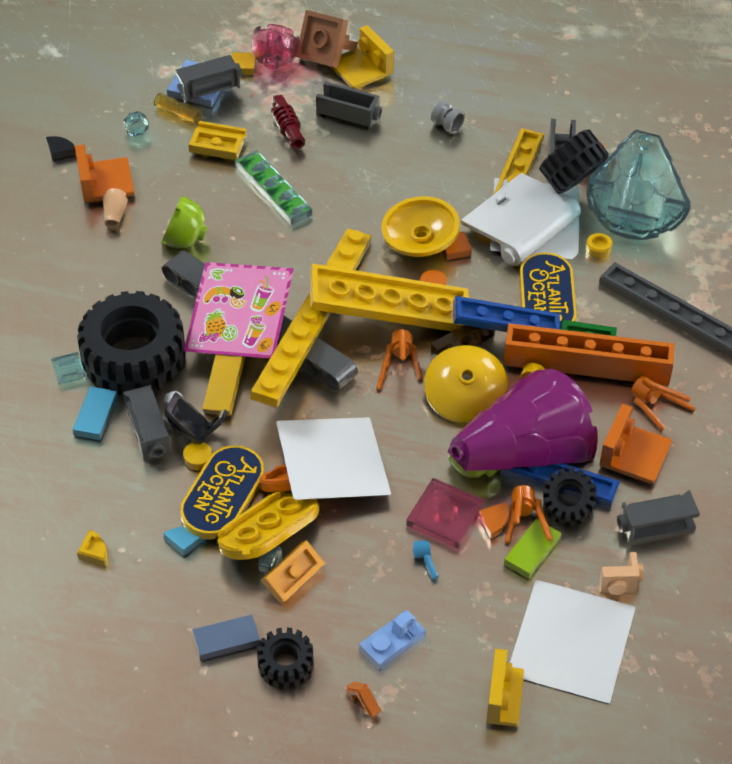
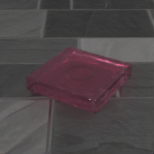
[406,478,485,549]

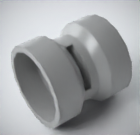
[431,101,465,134]

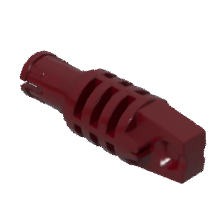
[271,95,305,150]

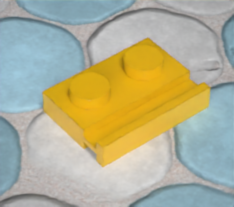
[188,121,247,160]

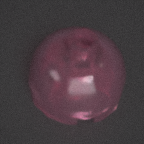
[251,24,299,69]

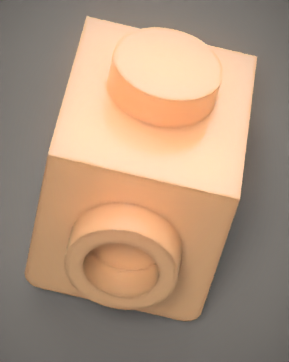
[599,552,644,595]

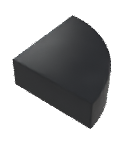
[46,136,76,160]

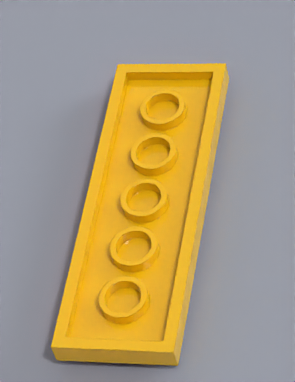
[310,263,469,332]

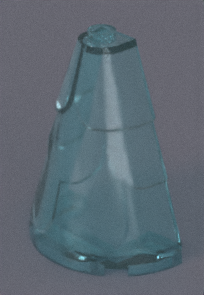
[586,130,691,240]

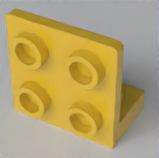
[330,25,394,89]

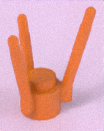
[376,329,423,390]
[631,376,695,430]
[505,485,552,544]

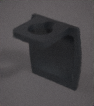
[164,392,228,444]

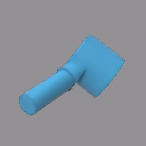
[413,540,439,580]

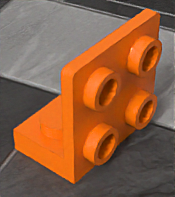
[75,144,135,203]
[599,403,672,484]

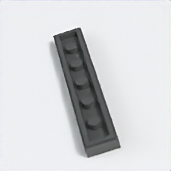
[599,262,732,358]

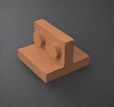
[295,10,358,68]

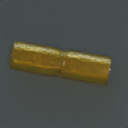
[154,93,202,124]

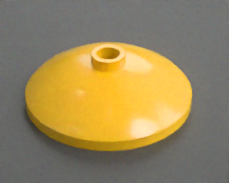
[381,196,460,257]
[424,345,508,425]

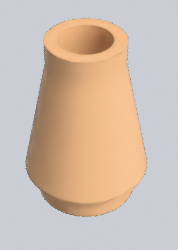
[102,188,128,228]

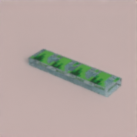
[235,150,312,225]

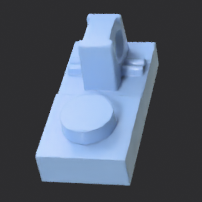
[359,610,426,671]

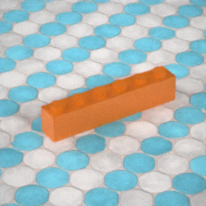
[504,323,675,386]

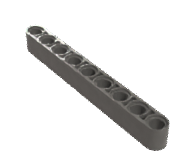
[161,251,358,392]

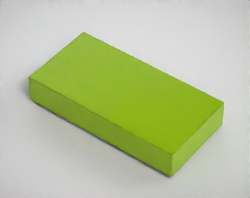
[504,519,561,579]

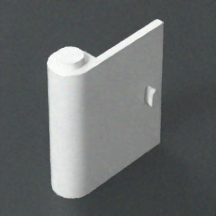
[461,173,581,266]

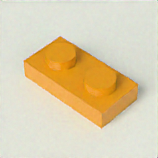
[261,540,325,603]

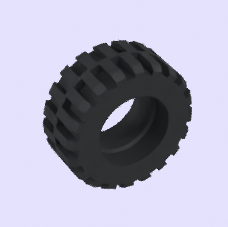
[77,291,186,395]

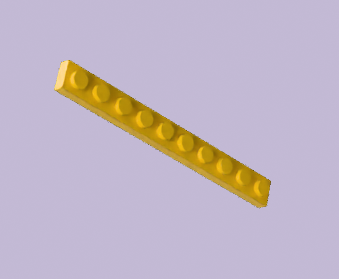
[250,228,372,408]

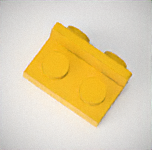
[486,648,524,727]

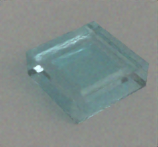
[51,352,85,385]

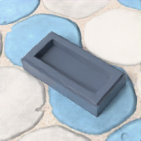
[192,614,260,661]

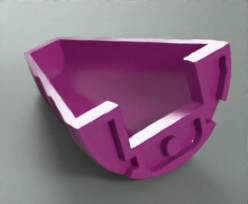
[448,368,598,471]

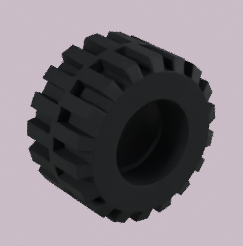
[539,129,609,194]

